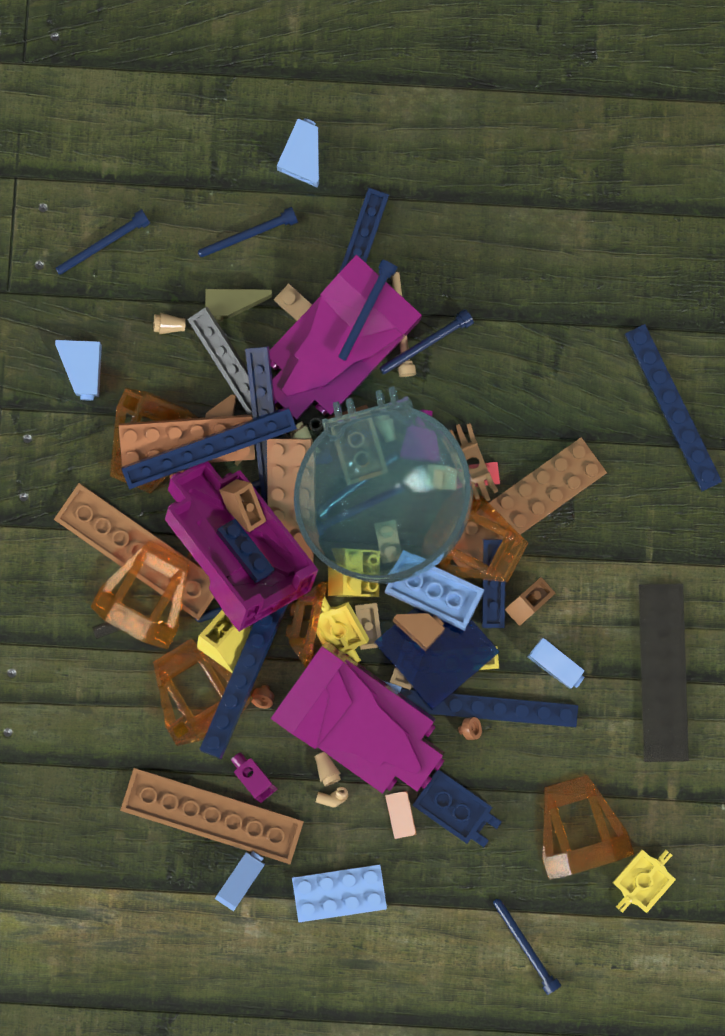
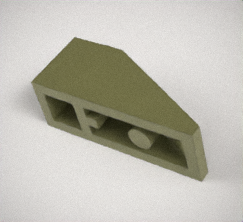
[205,289,272,322]

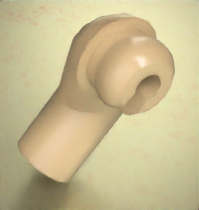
[316,787,348,807]

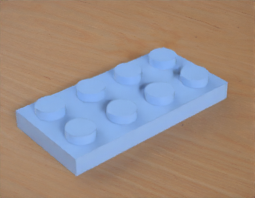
[385,552,484,631]
[292,864,387,922]

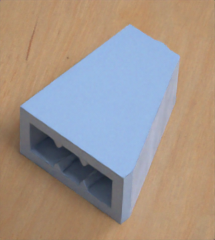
[277,118,319,187]
[55,340,102,401]
[527,638,585,689]
[215,851,265,911]

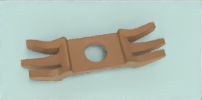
[448,423,498,501]

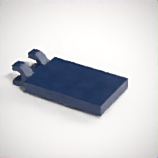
[412,769,502,847]

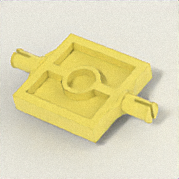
[309,596,369,663]
[612,849,676,913]

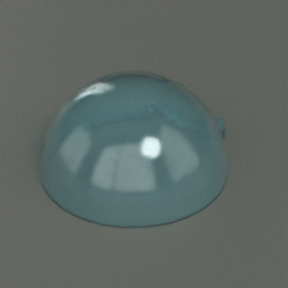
[294,386,473,584]

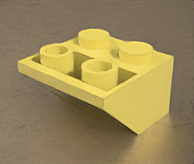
[328,550,380,597]
[197,610,251,673]

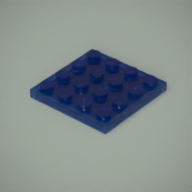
[374,607,499,710]

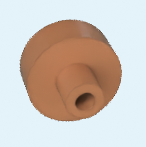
[251,685,275,709]
[458,717,482,740]

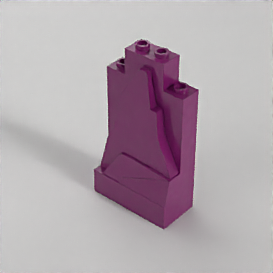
[269,255,422,420]
[165,461,318,632]
[271,641,445,794]

